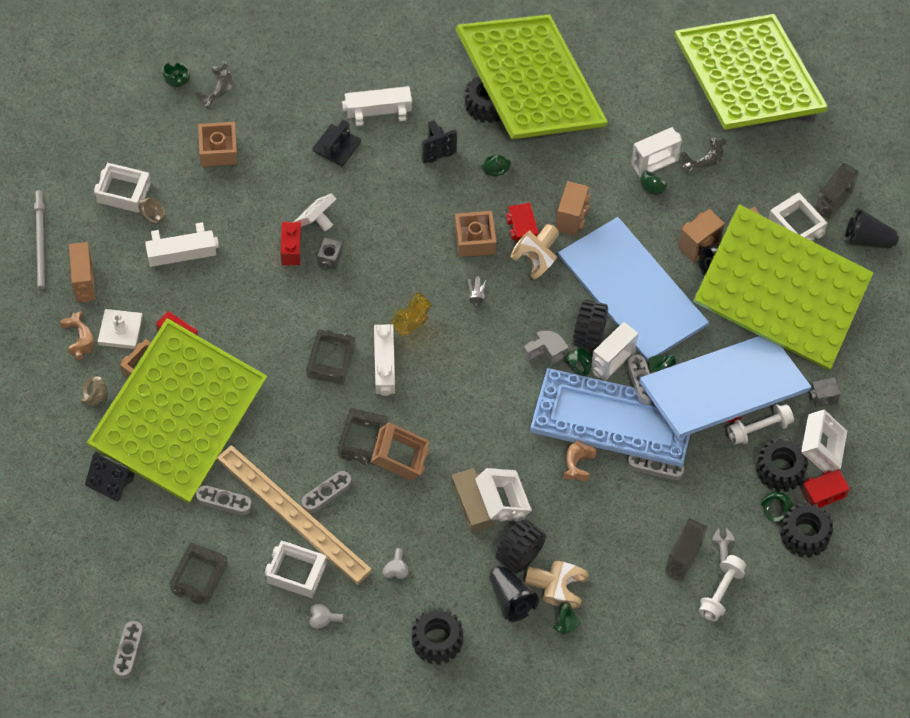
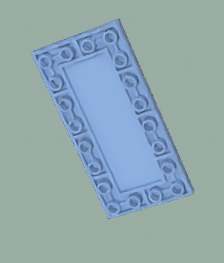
[558,217,709,363]
[639,336,811,438]
[530,368,690,467]

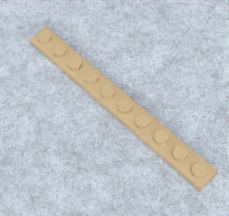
[217,445,372,585]

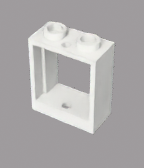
[631,127,682,177]
[94,163,151,213]
[768,192,827,241]
[591,322,639,381]
[801,410,847,473]
[475,468,532,522]
[265,540,327,598]

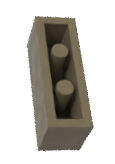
[451,468,494,534]

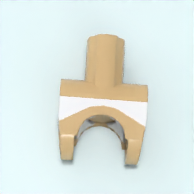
[510,224,559,280]
[525,561,589,608]

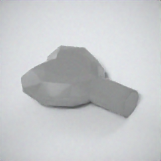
[382,548,408,579]
[309,604,343,629]

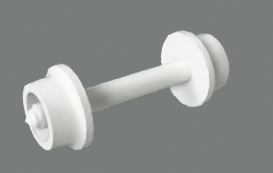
[727,404,794,445]
[699,555,746,621]

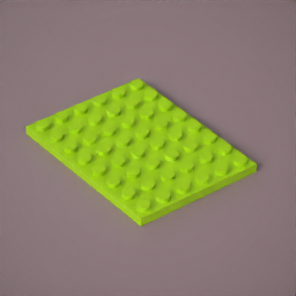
[675,14,828,130]
[455,15,608,139]
[693,204,873,371]
[86,318,267,504]

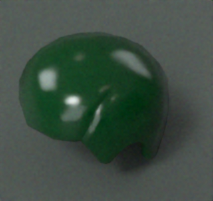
[162,62,190,87]
[640,170,668,195]

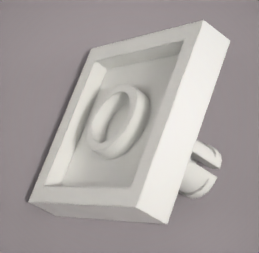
[294,193,336,231]
[98,309,143,349]

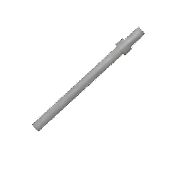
[34,190,45,289]

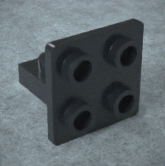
[312,119,361,166]
[422,120,457,164]
[85,452,135,502]

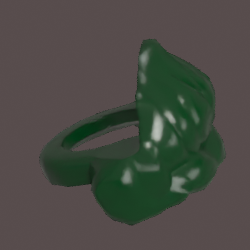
[481,155,511,176]
[565,348,593,376]
[648,355,676,374]
[760,492,793,522]
[552,602,581,634]

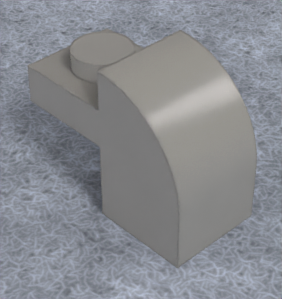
[523,331,569,365]

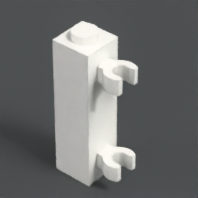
[342,86,412,126]
[145,223,219,267]
[374,324,395,396]

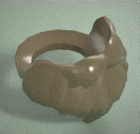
[139,198,166,224]
[80,376,108,406]

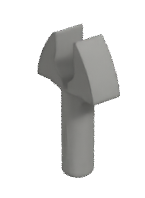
[712,528,734,562]

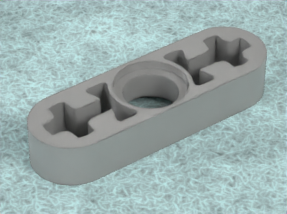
[627,355,653,405]
[628,455,684,480]
[302,471,351,513]
[196,486,252,515]
[113,621,143,679]

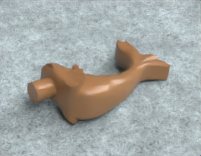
[60,311,94,360]
[563,440,597,482]

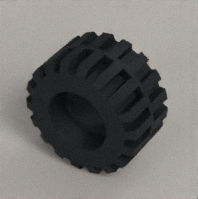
[465,76,500,123]
[573,299,608,350]
[756,438,808,492]
[780,503,833,558]
[495,519,546,574]
[412,608,463,665]

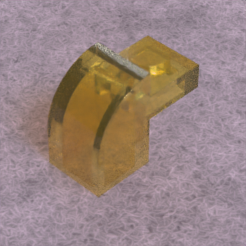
[390,292,432,336]

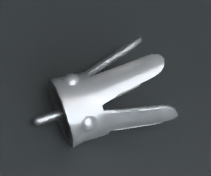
[468,276,487,306]

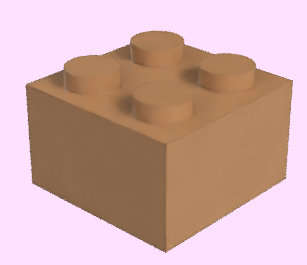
[198,122,238,167]
[556,181,591,236]
[678,209,725,263]
[455,211,496,257]

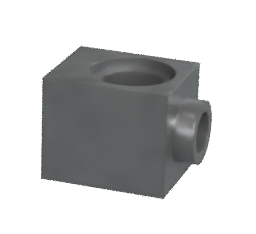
[318,238,343,270]
[809,377,841,407]

